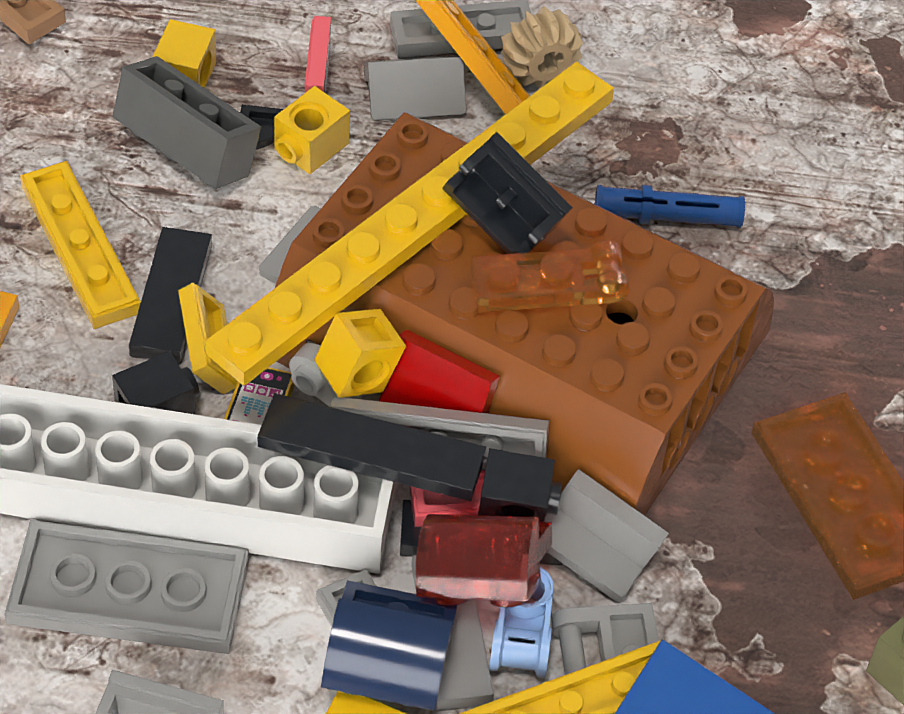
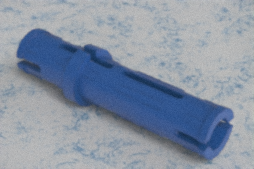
[594,185,745,228]

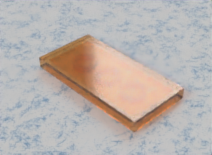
[752,392,904,600]

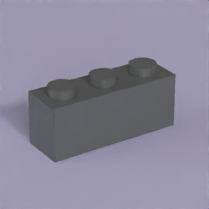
[112,56,261,189]

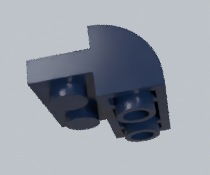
[321,580,458,711]

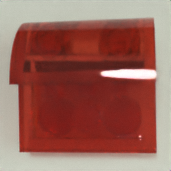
[415,514,552,607]

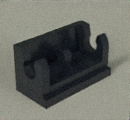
[442,132,573,264]

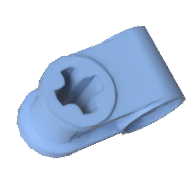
[489,564,554,678]

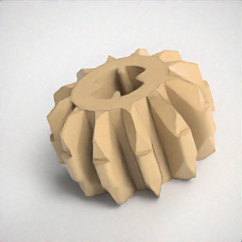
[501,6,583,89]

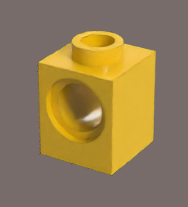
[152,19,216,88]
[274,86,350,174]
[314,309,406,398]

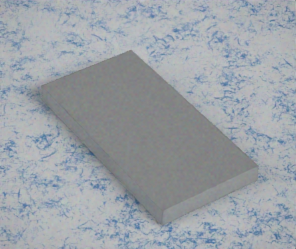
[5,520,249,654]

